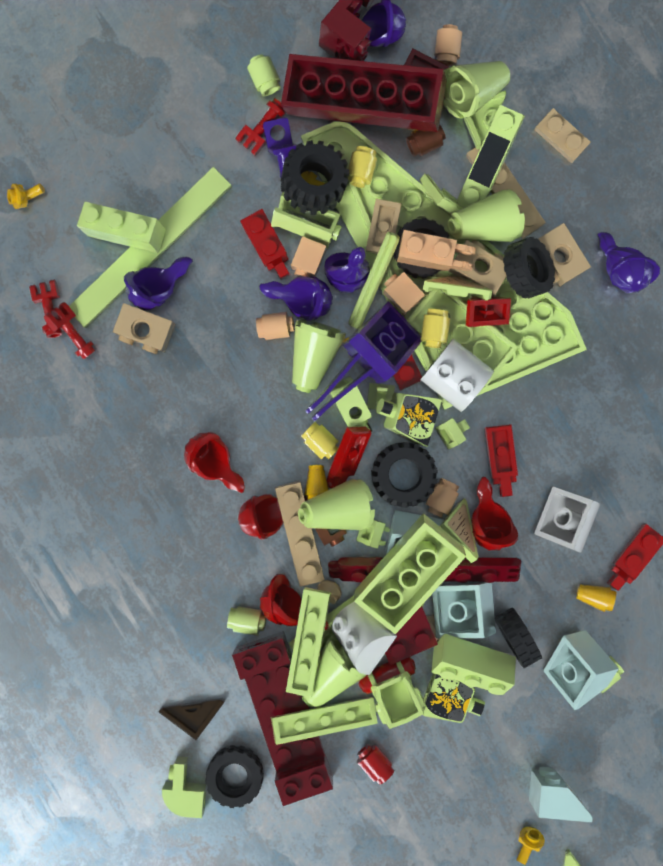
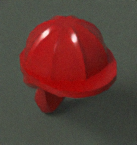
[184,432,245,493]
[471,477,518,551]
[238,494,307,540]
[260,574,329,630]

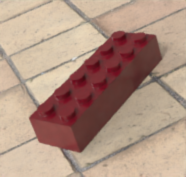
[281,54,447,132]

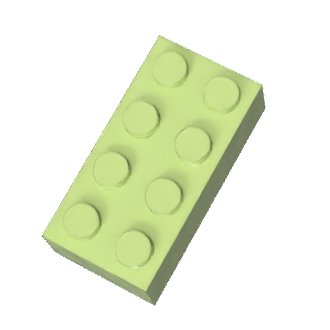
[354,513,466,634]

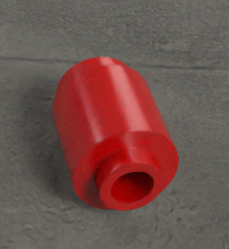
[357,744,395,785]

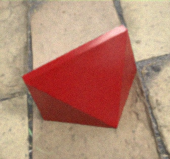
[466,295,511,327]

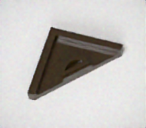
[158,698,225,740]

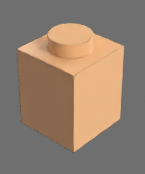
[291,236,327,277]
[383,272,425,316]

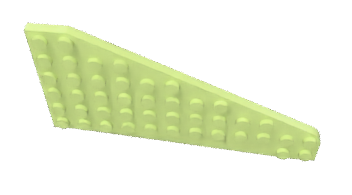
[301,122,587,410]

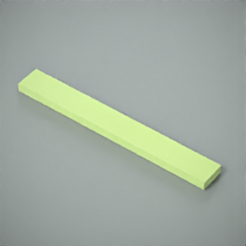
[69,167,232,328]

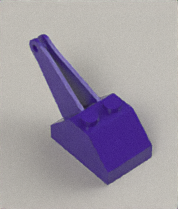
[305,301,422,421]

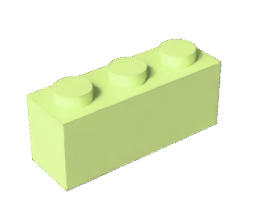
[77,201,166,253]
[431,634,516,695]

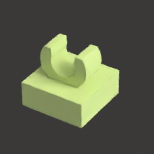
[367,383,395,410]
[435,418,470,450]
[356,519,390,549]

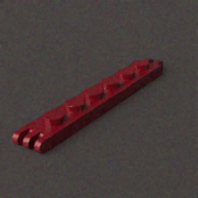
[328,557,522,583]

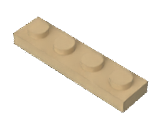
[466,147,546,239]
[275,481,325,587]

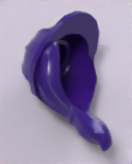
[361,0,406,47]
[598,232,660,293]
[324,247,370,293]
[124,257,193,310]
[259,276,333,321]

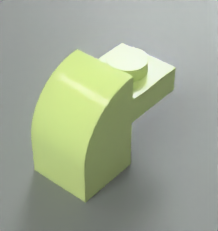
[162,756,207,818]

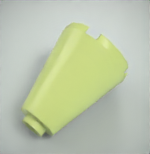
[443,61,510,119]
[448,189,525,242]
[292,319,346,393]
[298,479,375,530]
[302,635,366,708]

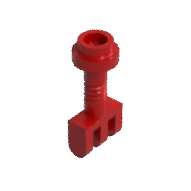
[235,98,285,156]
[29,279,63,338]
[44,302,95,359]

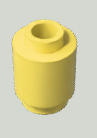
[348,146,377,188]
[421,309,450,348]
[301,422,339,460]

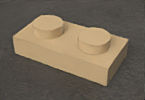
[534,108,591,163]
[366,199,402,254]

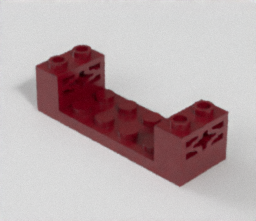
[319,0,374,61]
[232,631,333,806]

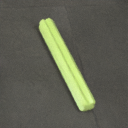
[348,232,400,329]

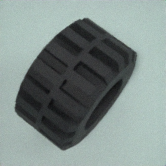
[280,140,349,215]
[371,442,438,508]

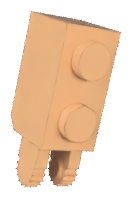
[397,230,476,271]

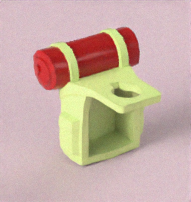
[359,657,425,729]

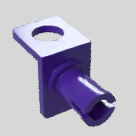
[263,117,297,178]

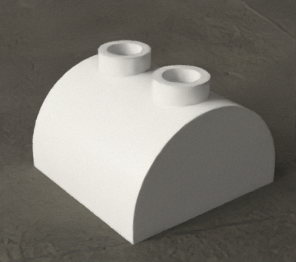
[420,339,494,412]
[534,487,600,553]
[332,602,397,675]

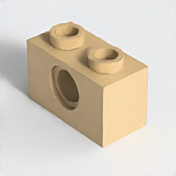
[538,223,591,287]
[448,240,506,297]
[113,303,176,355]

